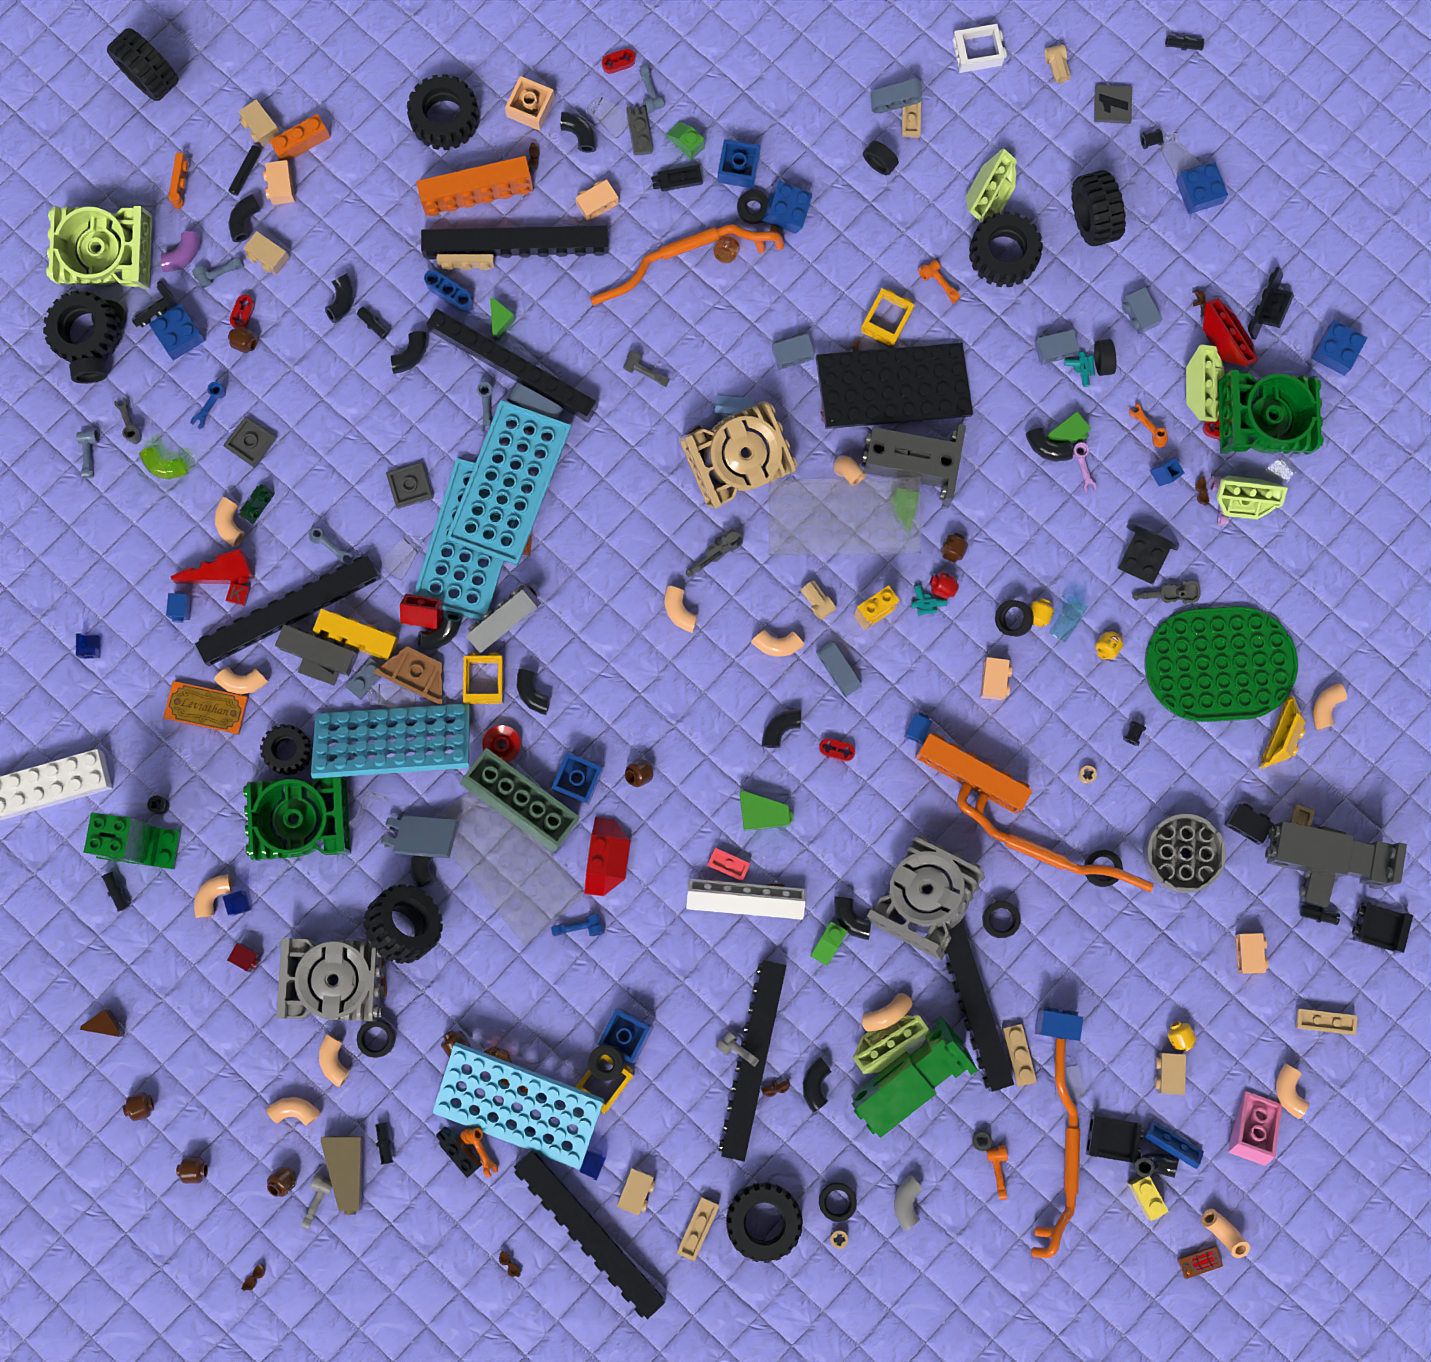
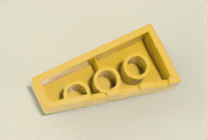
[313,609,399,661]

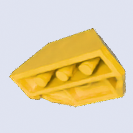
[1258,696,1306,769]

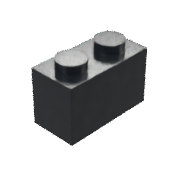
[1225,803,1274,845]

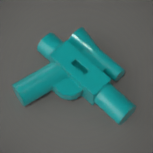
[1064,352,1095,387]
[911,585,947,616]

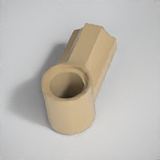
[1044,44,1071,84]
[800,580,837,621]

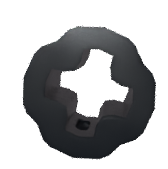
[1140,129,1163,149]
[1123,721,1146,746]
[147,795,169,814]

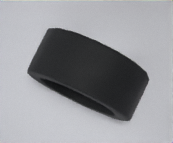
[863,141,899,175]
[1094,339,1117,376]
[69,357,108,384]
[995,600,1034,637]
[1085,849,1123,887]
[982,901,1021,938]
[356,1020,396,1058]
[819,1182,857,1222]

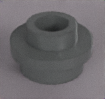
[972,1131,992,1151]

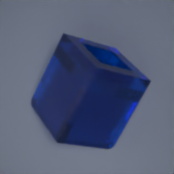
[76,633,101,659]
[222,890,251,916]
[580,1149,606,1181]

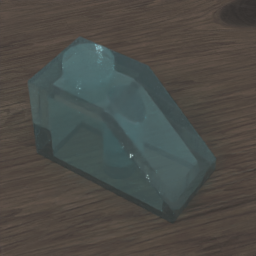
[1049,597,1088,642]

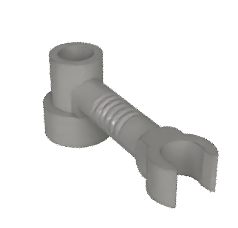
[715,1032,759,1067]
[301,1174,332,1230]

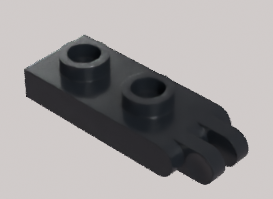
[651,164,703,191]
[436,1127,482,1178]

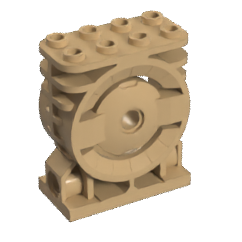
[678,401,797,509]

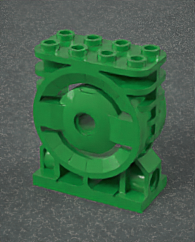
[1218,370,1324,455]
[243,776,351,861]

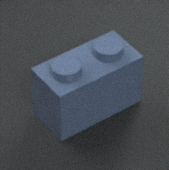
[1122,287,1162,334]
[1035,329,1080,365]
[772,333,815,370]

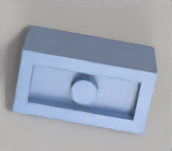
[715,396,754,421]

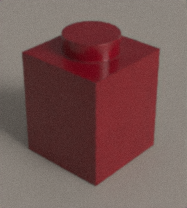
[227,943,261,972]

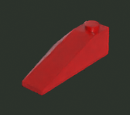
[170,549,254,585]

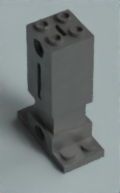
[1265,821,1407,889]

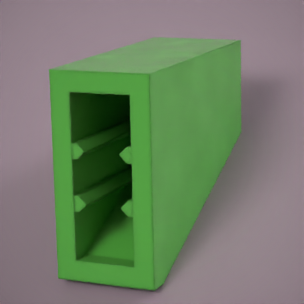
[739,791,794,831]

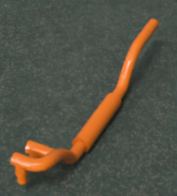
[590,224,785,306]
[957,783,1154,893]
[1031,1039,1080,1259]

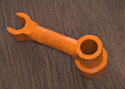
[918,260,961,304]
[1129,404,1168,448]
[460,1128,498,1177]
[986,1145,1008,1200]

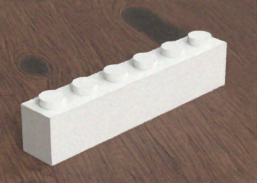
[686,879,806,919]

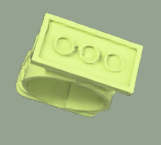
[46,206,152,289]

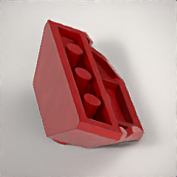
[1203,298,1258,366]
[584,817,631,896]

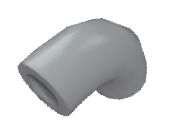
[894,1174,923,1231]

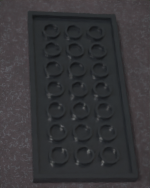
[815,343,973,429]

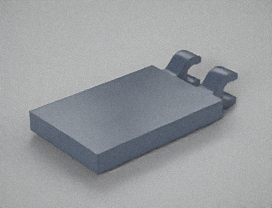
[380,815,459,858]

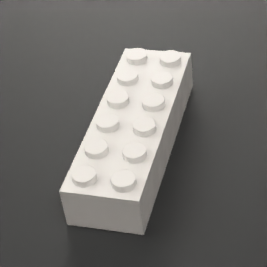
[0,749,113,821]

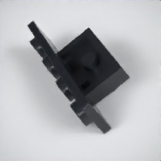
[1248,267,1294,340]

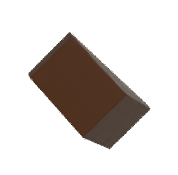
[80,1010,125,1037]

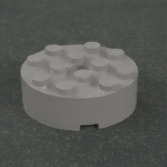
[1143,814,1226,893]

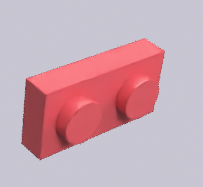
[707,848,751,882]

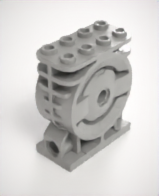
[867,835,985,961]
[276,938,385,1021]

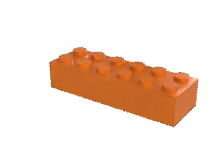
[416,156,533,216]
[915,733,1033,814]

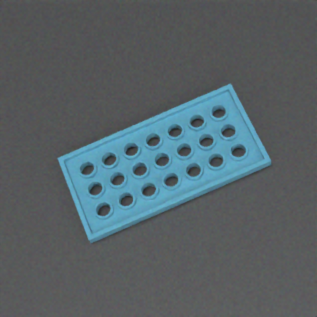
[446,400,572,566]
[414,458,528,621]
[311,703,470,778]
[432,1042,605,1170]

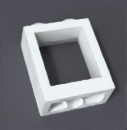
[952,24,1007,73]

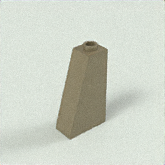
[321,1136,364,1215]

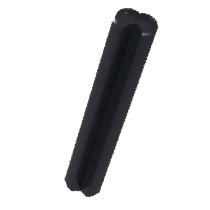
[228,145,262,196]

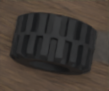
[260,724,313,775]

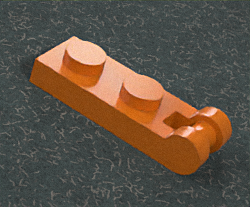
[168,152,189,209]

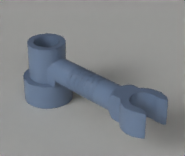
[639,64,664,114]
[192,258,244,288]
[477,382,493,434]
[76,428,100,479]
[309,528,353,565]

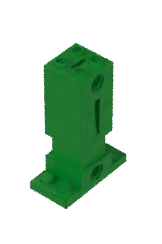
[83,812,181,870]
[851,1016,978,1138]

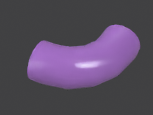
[161,231,200,272]

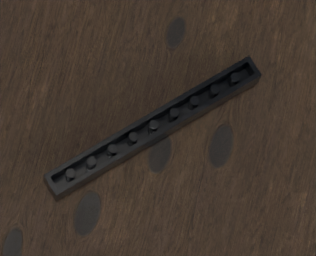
[421,226,609,260]
[426,308,598,423]
[195,556,380,666]
[929,907,1014,1092]
[718,960,787,1162]
[514,1150,666,1320]

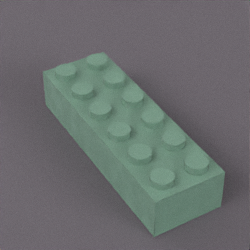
[460,748,580,853]

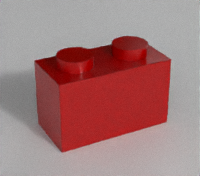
[400,594,443,629]

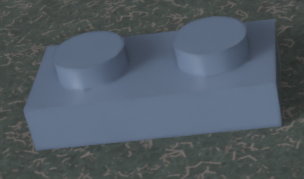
[346,658,381,700]

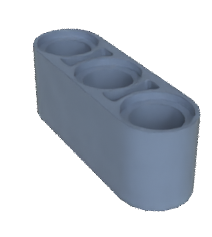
[870,79,923,113]
[507,383,563,420]
[816,641,862,697]

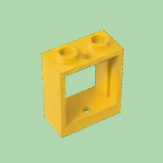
[860,288,915,348]
[854,585,900,631]
[463,653,504,704]
[575,1055,634,1114]

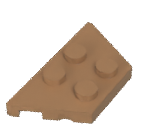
[374,646,442,705]

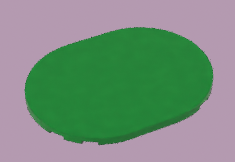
[1144,606,1298,722]

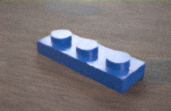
[1144,1120,1204,1169]

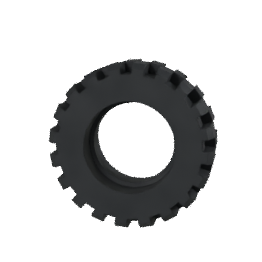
[107,28,179,101]
[407,74,480,150]
[1071,170,1126,246]
[969,211,1043,287]
[43,290,122,363]
[363,884,443,964]
[726,1182,803,1263]

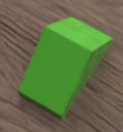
[490,298,515,340]

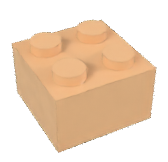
[505,76,555,131]

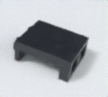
[1352,902,1413,953]
[1086,1115,1144,1164]

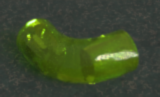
[139,447,189,480]

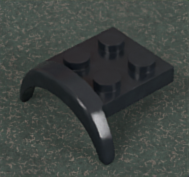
[132,281,178,328]
[1118,523,1179,585]

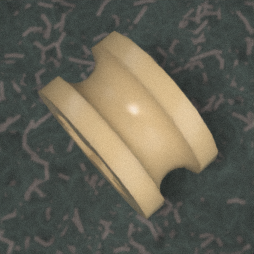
[1078,766,1097,784]
[830,1230,848,1249]

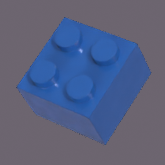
[717,139,761,189]
[1176,162,1228,214]
[762,180,813,234]
[149,304,205,361]
[1311,320,1368,376]
[552,753,603,805]
[1035,1007,1083,1041]
[598,1008,654,1063]

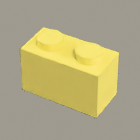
[1127,1176,1169,1221]

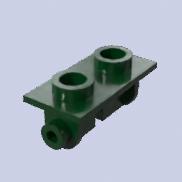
[239,484,275,524]

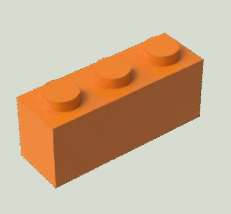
[269,114,330,161]

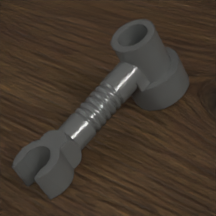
[623,350,669,387]
[114,397,141,444]

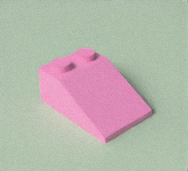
[1228,1091,1282,1166]

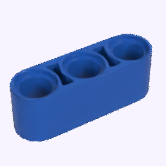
[424,270,473,312]

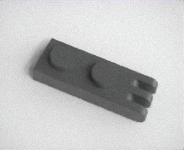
[626,106,653,156]

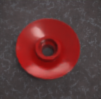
[482,725,521,763]

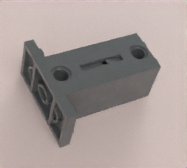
[861,424,966,508]

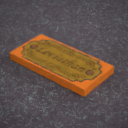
[163,681,249,735]

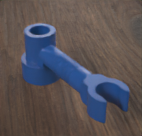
[190,382,226,429]
[551,914,605,936]

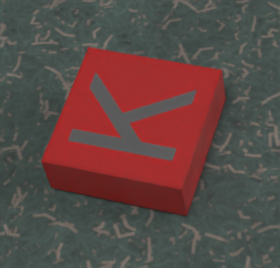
[225,583,250,606]

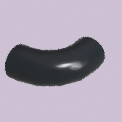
[560,112,596,153]
[228,194,260,242]
[325,273,354,323]
[391,331,427,374]
[1025,428,1073,462]
[417,613,462,650]
[516,669,551,715]
[761,710,801,748]
[410,855,434,889]
[834,896,871,940]
[802,1057,832,1113]
[1135,1153,1179,1178]

